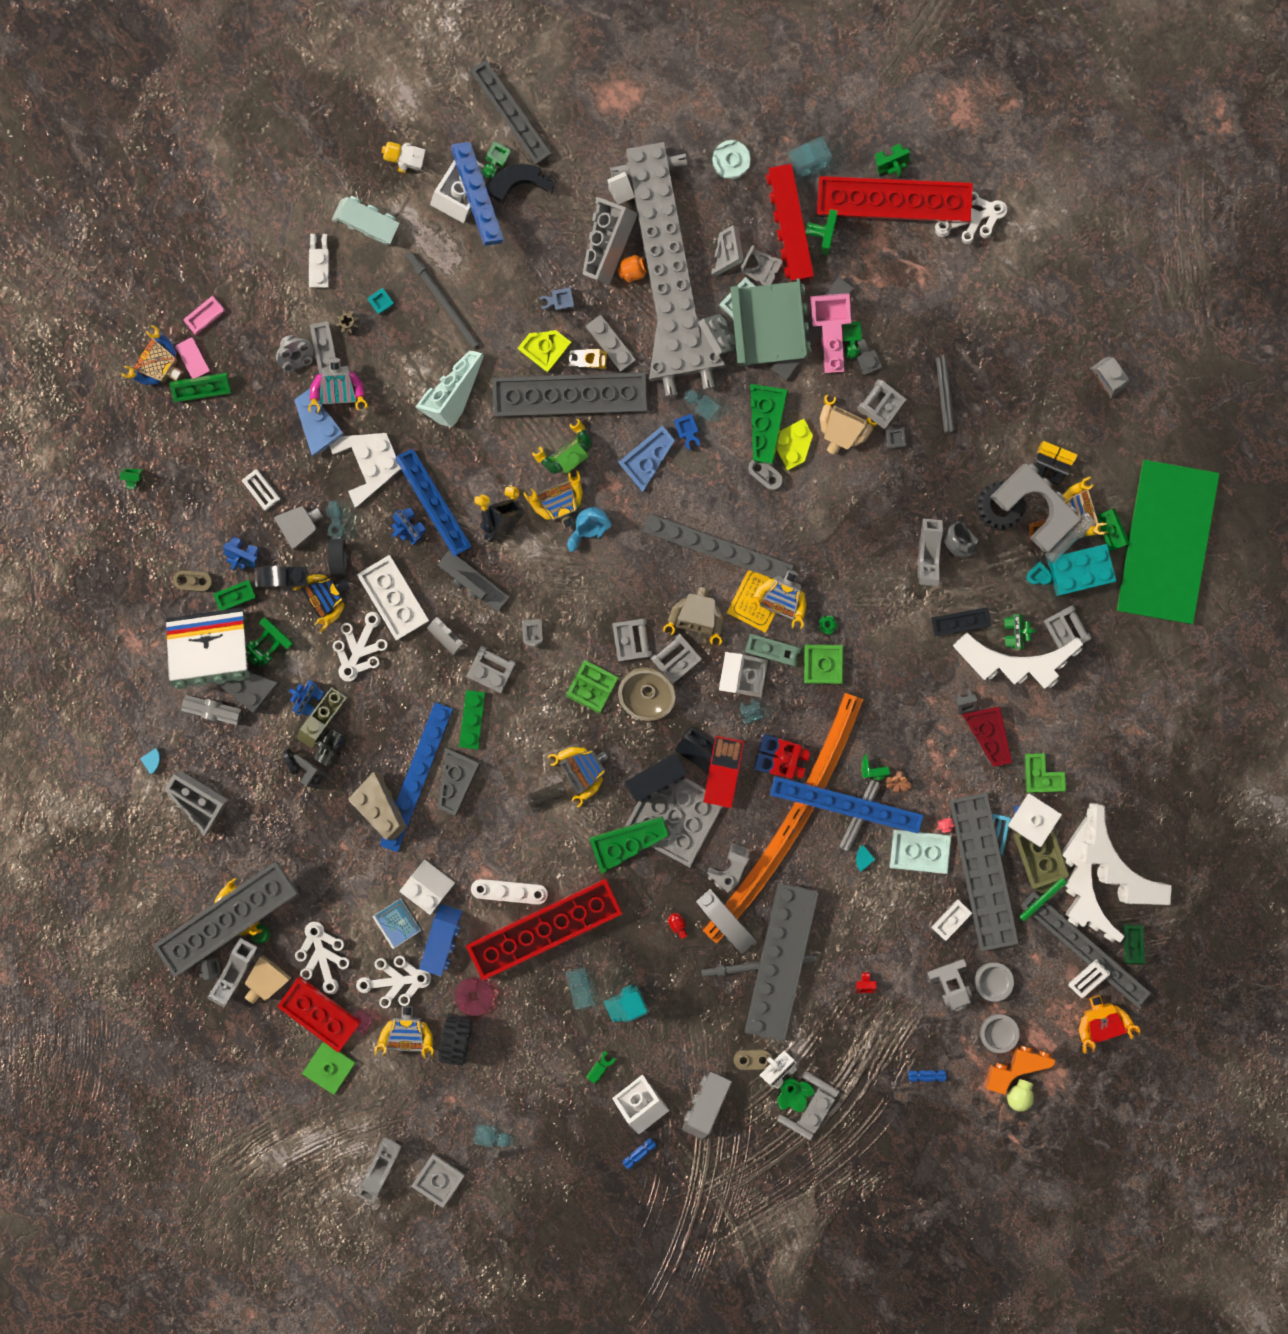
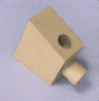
[245,955,291,1004]

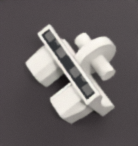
[760,1051,797,1088]

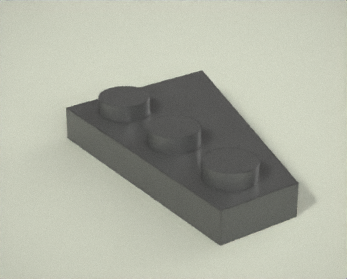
[438,748,480,816]

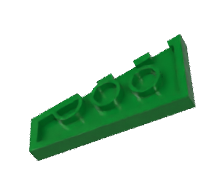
[750,384,788,465]
[589,816,669,874]

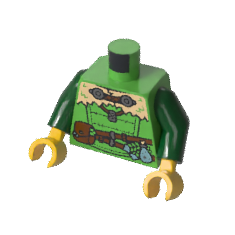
[532,419,592,474]

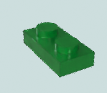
[1096,508,1130,551]
[213,580,257,611]

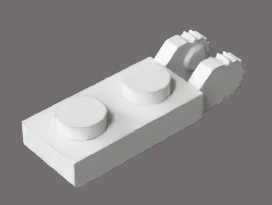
[309,234,329,288]

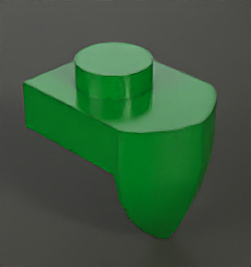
[861,754,890,780]

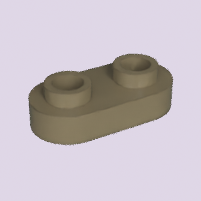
[173,571,213,591]
[734,1049,772,1070]

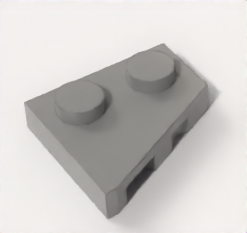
[711,225,744,276]

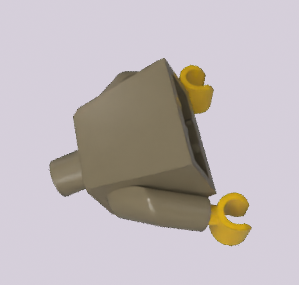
[663,587,723,645]

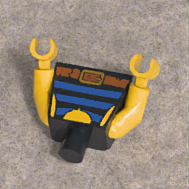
[293,574,351,632]

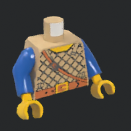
[121,325,183,385]

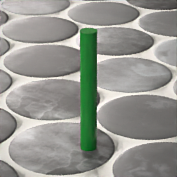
[1019,878,1067,922]

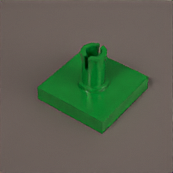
[806,209,838,256]

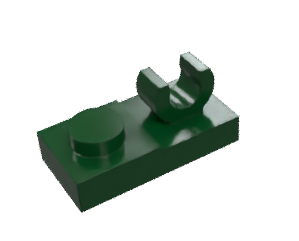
[1123,925,1145,965]

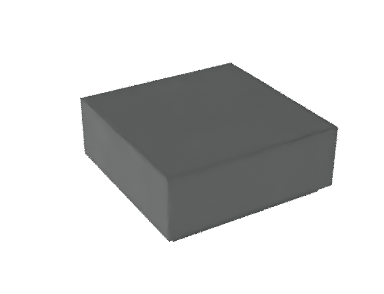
[885,427,907,449]

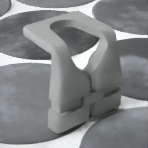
[741,245,782,286]

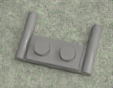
[777,1071,839,1140]

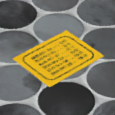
[727,570,776,633]

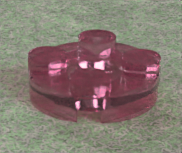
[455,977,493,1016]

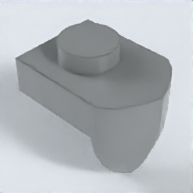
[522,619,543,648]

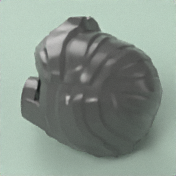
[944,522,980,558]

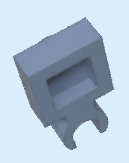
[539,287,574,311]

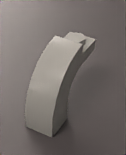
[918,519,943,586]
[696,889,756,953]
[207,938,257,1008]
[356,1138,401,1204]

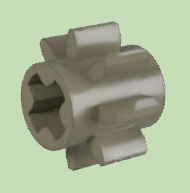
[336,310,360,334]

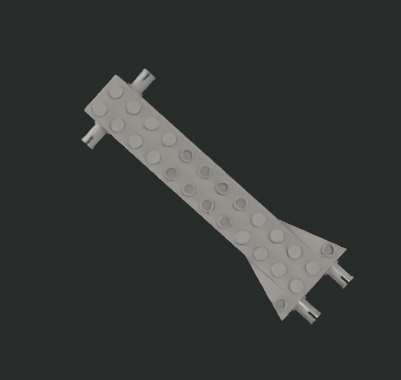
[610,142,725,397]

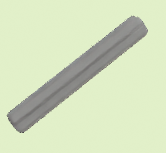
[840,780,881,851]

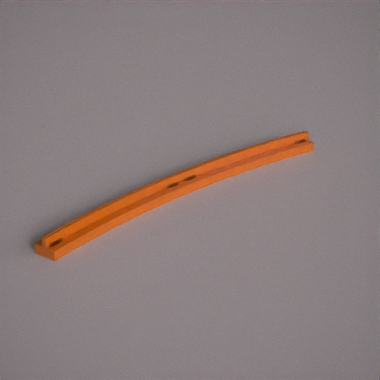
[702,693,863,943]

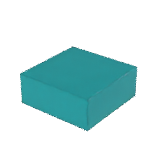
[367,288,394,315]

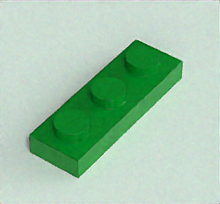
[170,373,231,402]
[459,690,485,750]

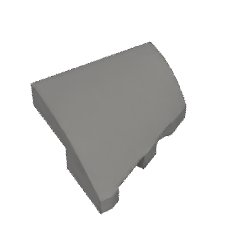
[427,617,464,656]

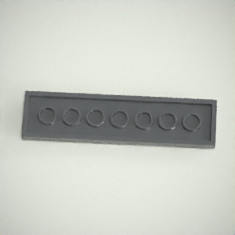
[492,373,647,417]
[153,861,299,978]

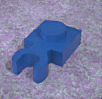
[674,414,700,450]

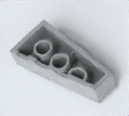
[582,197,638,285]

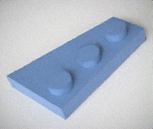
[295,388,344,457]
[618,426,675,492]

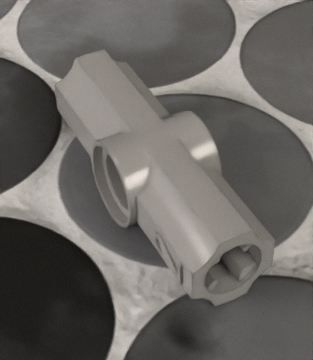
[181,695,242,725]

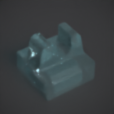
[740,698,763,724]

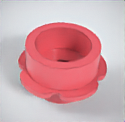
[937,818,955,833]

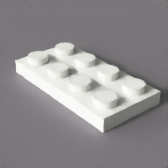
[357,555,429,641]

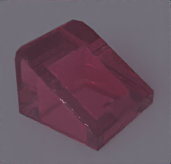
[353,1008,374,1035]

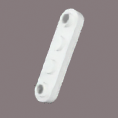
[471,879,548,904]

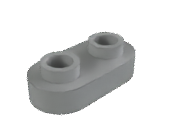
[748,460,782,490]

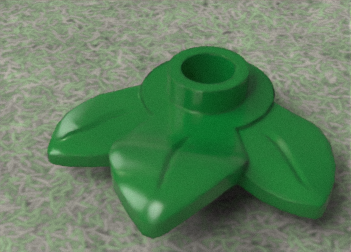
[777,1078,815,1112]

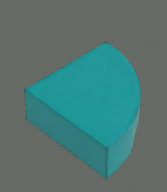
[856,845,875,872]

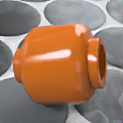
[618,255,648,283]

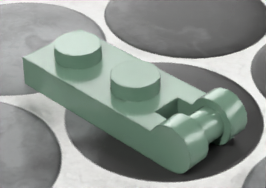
[745,634,801,667]

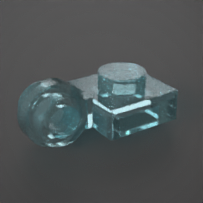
[683,389,720,422]
[326,500,344,538]
[473,1124,511,1148]

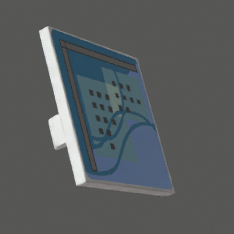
[372,898,421,949]

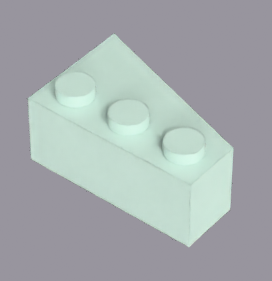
[332,196,399,245]

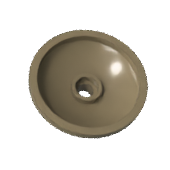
[618,668,676,721]

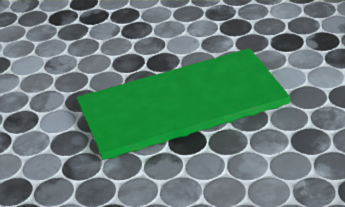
[1116,460,1219,625]

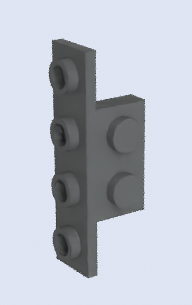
[437,550,509,612]

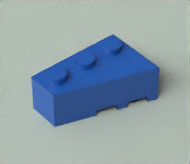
[419,904,462,976]

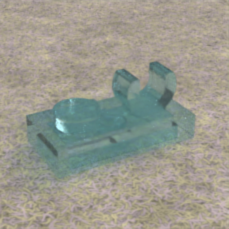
[566,967,594,1010]

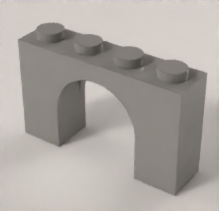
[990,464,1080,552]

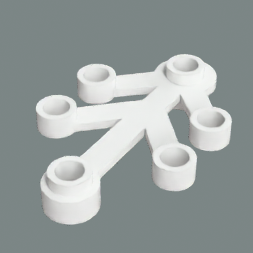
[935,192,1007,244]
[333,612,388,681]
[295,922,350,995]
[356,955,431,1008]

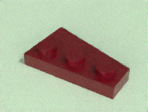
[962,706,1012,767]

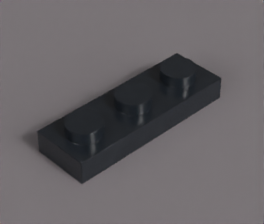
[931,607,992,637]

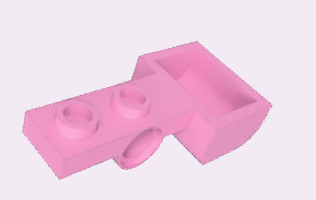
[810,293,851,373]

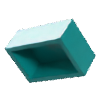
[1047,544,1116,596]

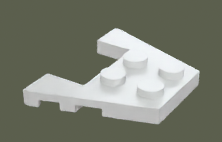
[329,433,401,508]

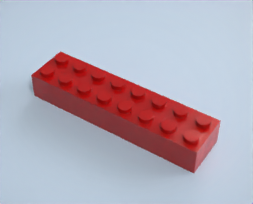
[466,878,622,981]

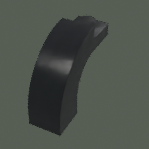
[487,164,555,204]
[254,566,308,588]

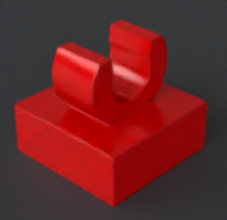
[855,973,876,993]

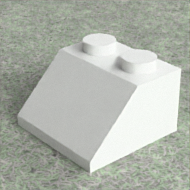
[719,652,768,697]
[399,860,455,915]
[612,1075,669,1134]

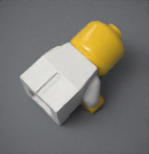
[381,142,425,173]

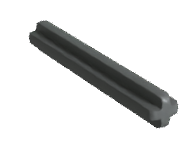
[936,357,955,433]

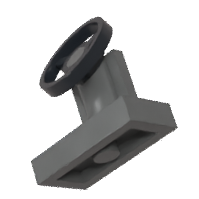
[284,748,328,789]

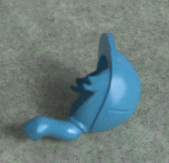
[567,507,612,552]

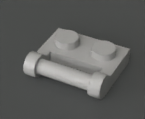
[857,380,906,429]
[1043,604,1092,649]
[612,618,652,661]
[650,633,702,683]
[466,646,516,693]

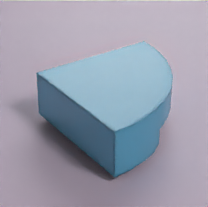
[140,748,160,774]

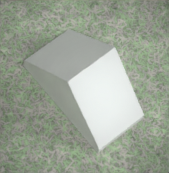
[608,172,635,205]

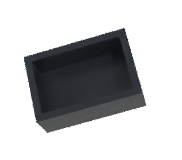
[625,753,687,803]

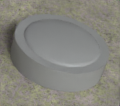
[974,962,1014,1002]
[980,1013,1019,1053]

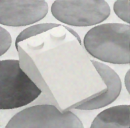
[430,160,490,223]

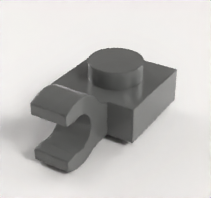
[856,339,882,375]

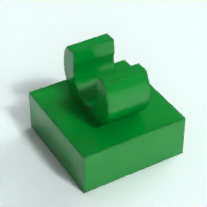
[120,468,143,489]

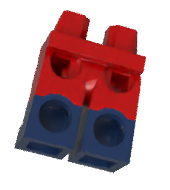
[753,734,810,779]

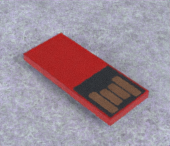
[703,735,744,808]

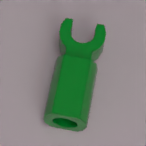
[586,1051,616,1085]

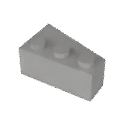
[682,1072,731,1139]

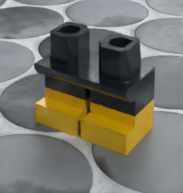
[1033,441,1077,485]

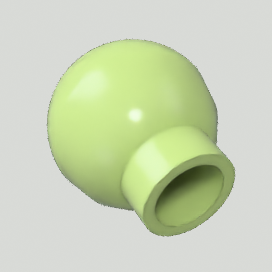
[1007,1079,1034,1112]

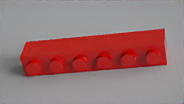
[765,164,814,282]

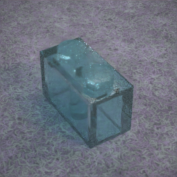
[787,136,832,177]

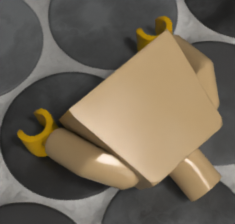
[820,395,877,455]

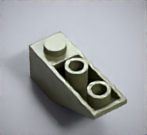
[297,687,347,749]

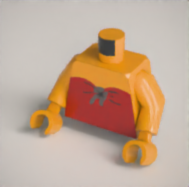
[1079,995,1141,1053]

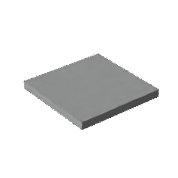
[625,778,722,867]

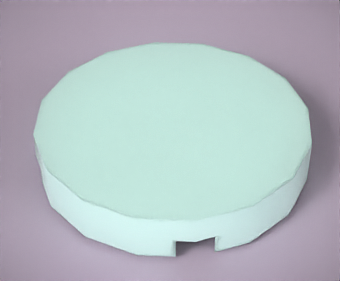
[712,140,751,179]

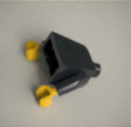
[474,487,525,542]

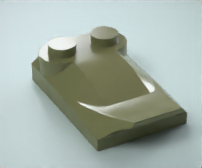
[1013,829,1069,894]

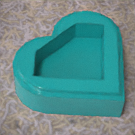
[1026,562,1052,585]

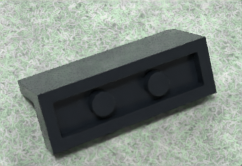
[675,726,715,773]

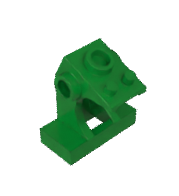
[246,617,295,668]

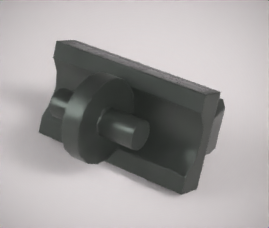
[314,728,346,767]

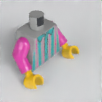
[308,358,368,413]

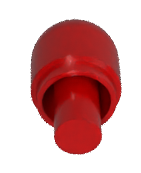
[668,913,688,939]

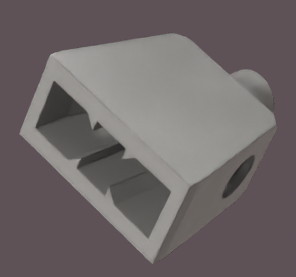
[274,506,323,550]

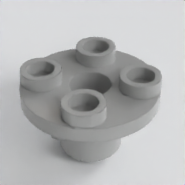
[276,335,314,372]

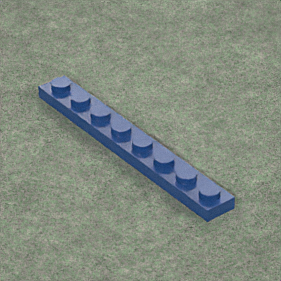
[379,702,453,852]
[770,776,923,834]

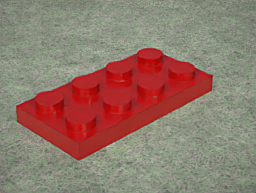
[277,976,361,1053]

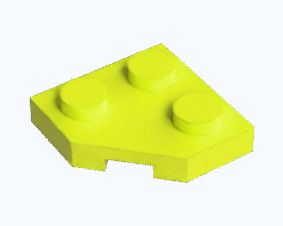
[517,330,571,373]
[776,419,813,471]

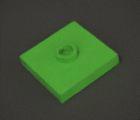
[804,645,843,684]
[302,1042,356,1095]

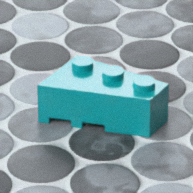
[603,984,647,1022]

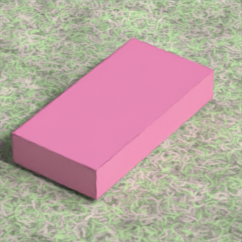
[183,296,226,335]
[175,337,211,378]

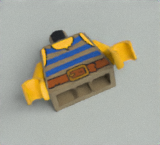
[524,470,583,529]

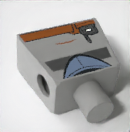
[1090,357,1129,398]

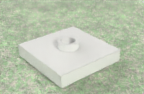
[1007,793,1061,847]

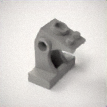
[707,843,750,892]
[927,959,972,1011]

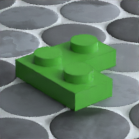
[1025,753,1066,792]

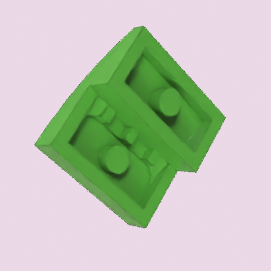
[566,660,618,714]

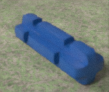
[908,1070,946,1082]
[623,1138,656,1170]

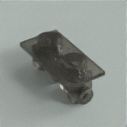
[526,781,569,813]

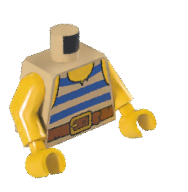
[1062,477,1108,537]

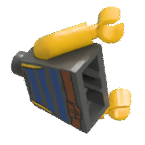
[548,747,609,807]

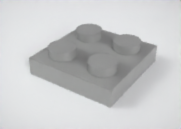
[698,314,736,356]
[411,1153,465,1208]

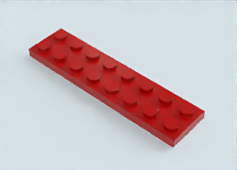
[817,176,973,223]

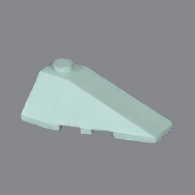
[416,351,484,427]

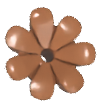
[886,771,911,792]

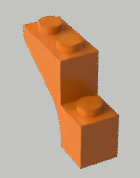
[984,1046,1055,1094]

